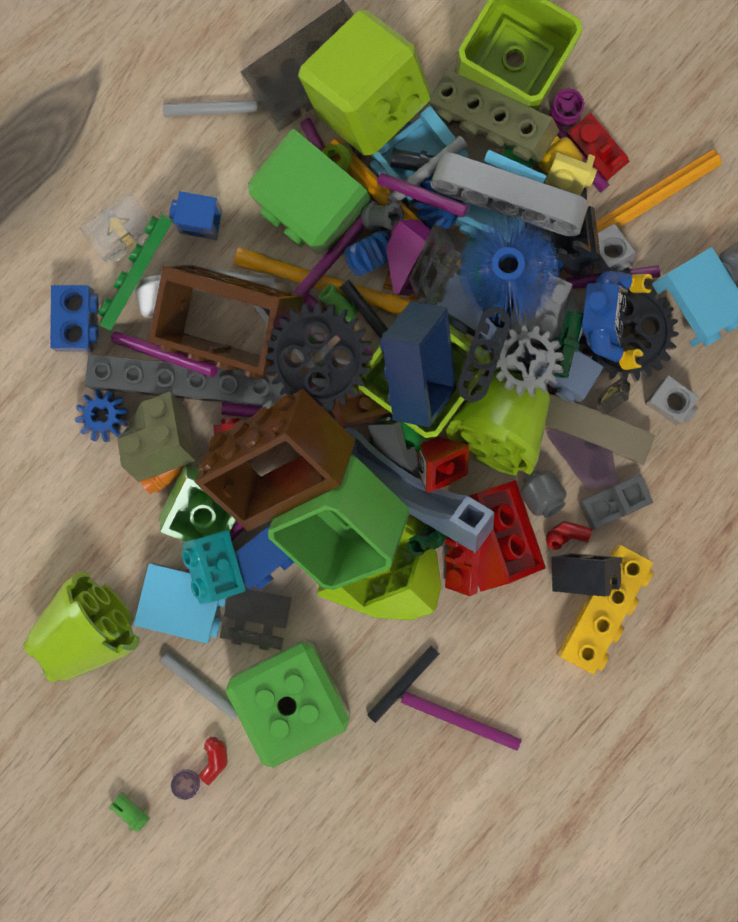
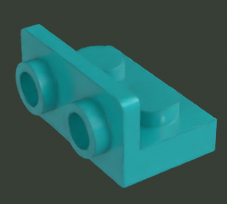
[182,530,246,604]

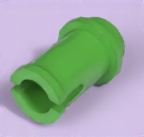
[318,284,358,322]
[109,792,150,833]

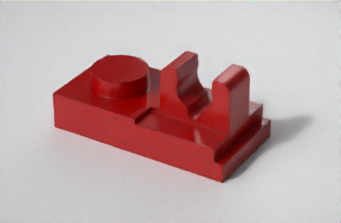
[567,113,630,181]
[445,537,481,597]

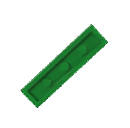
[97,211,173,331]

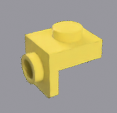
[545,152,597,196]

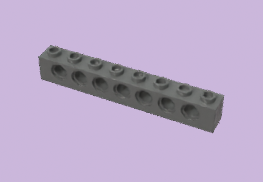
[85,355,334,414]

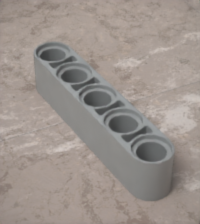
[431,153,589,236]

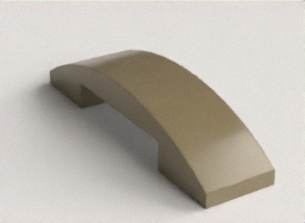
[545,394,655,465]

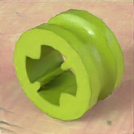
[322,144,352,171]

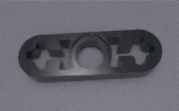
[458,307,511,402]

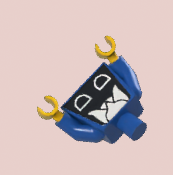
[582,271,652,370]

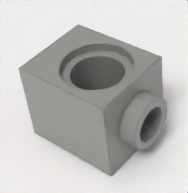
[592,224,636,273]
[645,375,699,425]

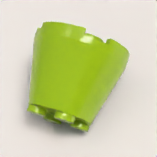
[446,369,551,476]
[23,571,139,683]

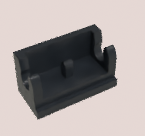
[550,206,601,272]
[551,553,622,597]

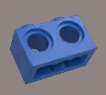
[170,191,222,240]
[50,285,99,352]

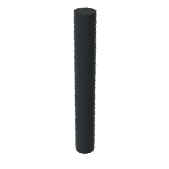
[339,279,388,339]
[367,645,440,723]

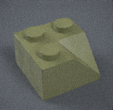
[117,391,196,482]

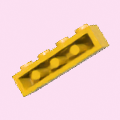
[557,544,654,675]

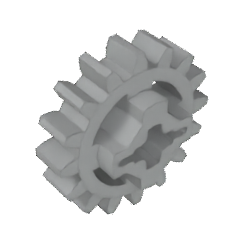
[493,325,564,397]

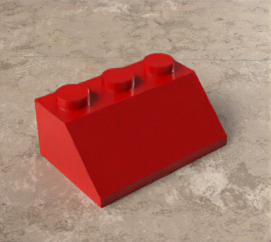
[468,480,546,592]

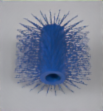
[458,215,558,326]

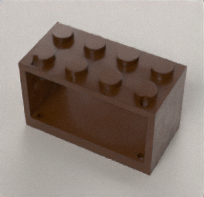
[148,265,305,379]
[194,389,356,531]

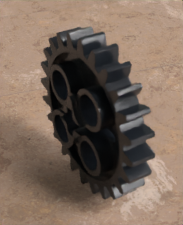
[579,283,679,383]
[265,302,373,409]

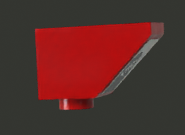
[418,436,469,493]

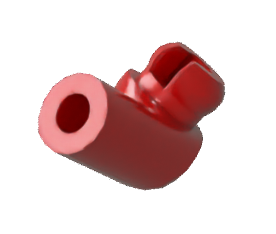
[545,521,592,550]

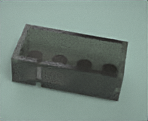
[240,0,354,132]

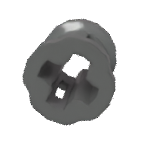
[362,202,404,231]

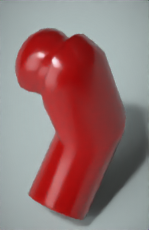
[198,737,228,786]

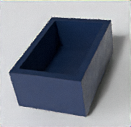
[380,301,456,427]

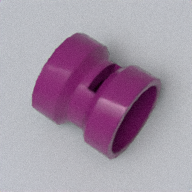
[550,88,585,127]

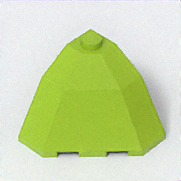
[316,514,442,621]

